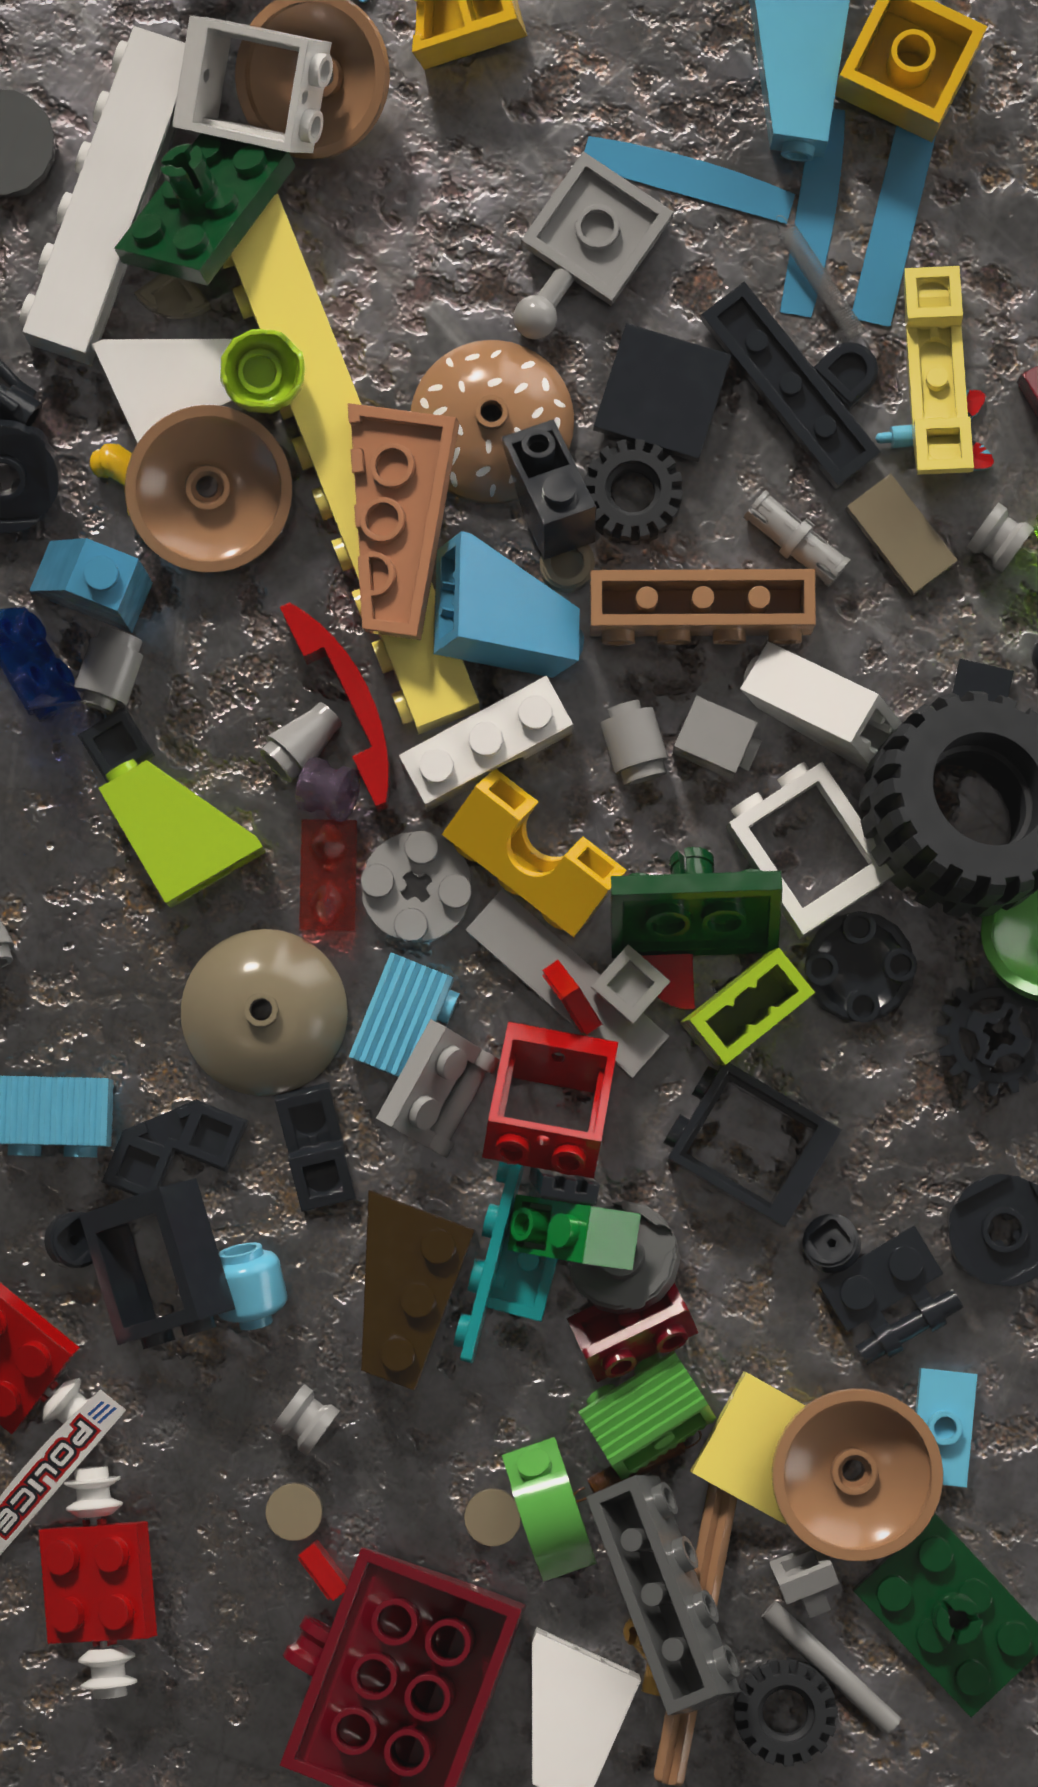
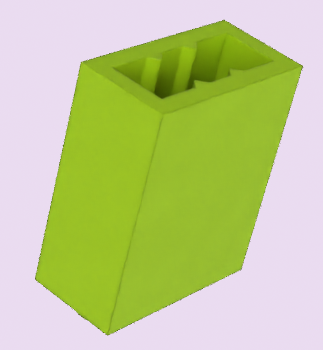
[680,948,815,1066]

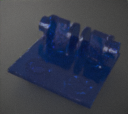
[0,606,82,722]

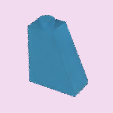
[434,531,584,678]
[29,538,153,633]

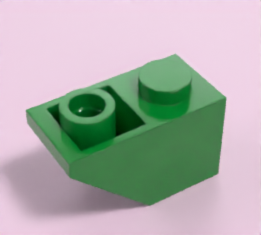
[507,1194,641,1270]

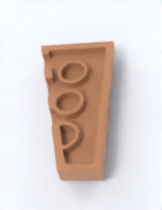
[348,403,460,640]

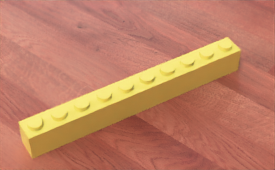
[223,194,480,735]

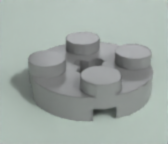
[361,831,472,943]

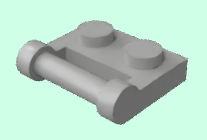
[376,1019,500,1158]

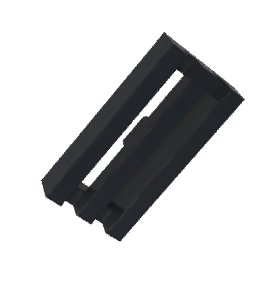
[529,1167,600,1206]

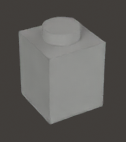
[672,695,762,780]

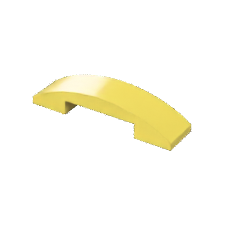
[904,266,974,475]

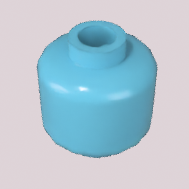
[218,1242,288,1330]

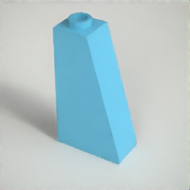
[749,0,850,162]

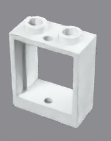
[172,16,333,153]
[726,762,895,939]

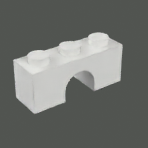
[399,676,573,812]

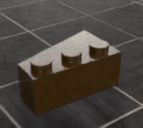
[361,1190,476,1391]

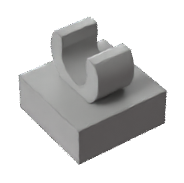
[590,944,670,1024]
[769,1546,840,1618]

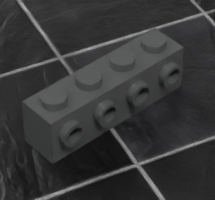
[586,1475,741,1716]

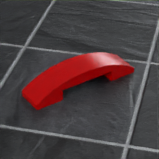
[280,602,391,813]

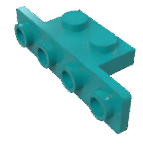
[453,1161,558,1363]

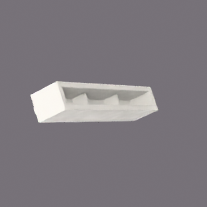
[19,26,185,366]

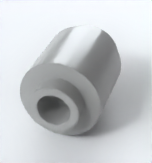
[74,627,144,713]
[600,700,668,786]

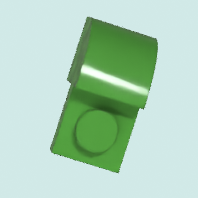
[502,1437,597,1582]

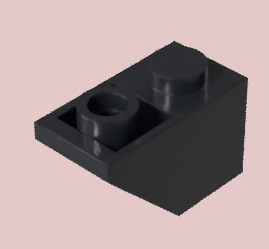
[502,419,596,560]

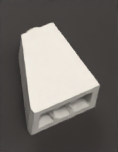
[92,339,243,443]
[740,642,902,771]
[532,1627,641,1787]

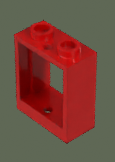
[482,1021,619,1179]

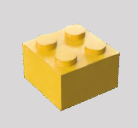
[835,0,988,142]

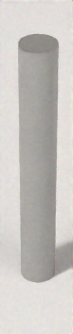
[761,1601,902,1735]

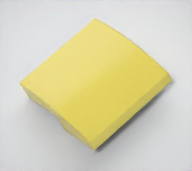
[690,1371,806,1525]

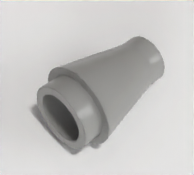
[260,702,342,783]

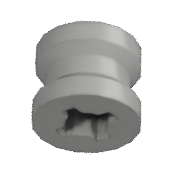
[966,502,1034,573]
[271,1384,340,1456]

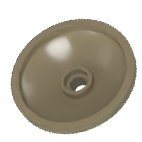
[181,929,348,1096]

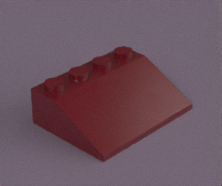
[279,1547,527,1787]

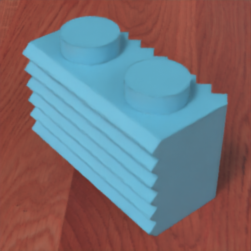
[349,953,460,1078]
[0,1076,114,1158]

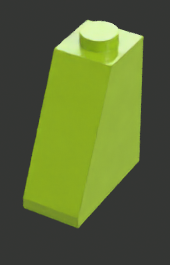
[98,759,266,908]

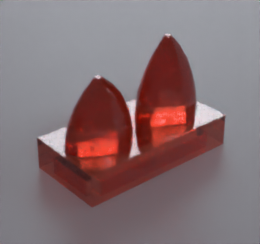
[299,819,358,932]

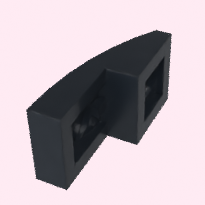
[275,1082,356,1212]

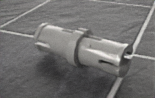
[743,490,851,587]

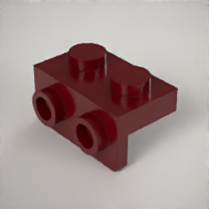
[566,1283,699,1382]

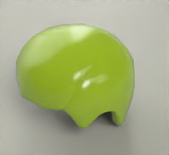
[220,329,306,414]

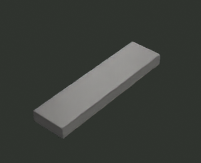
[466,888,669,1079]

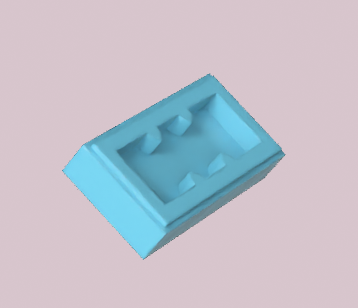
[915,1368,978,1488]

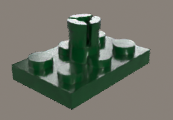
[114,133,295,286]
[611,847,783,958]
[852,1513,1038,1718]

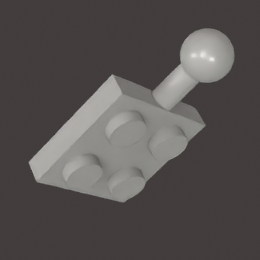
[513,151,674,339]

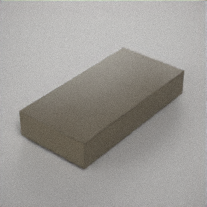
[845,473,958,596]

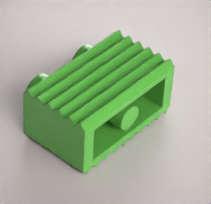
[578,1351,717,1480]

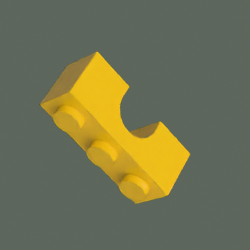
[441,769,627,938]

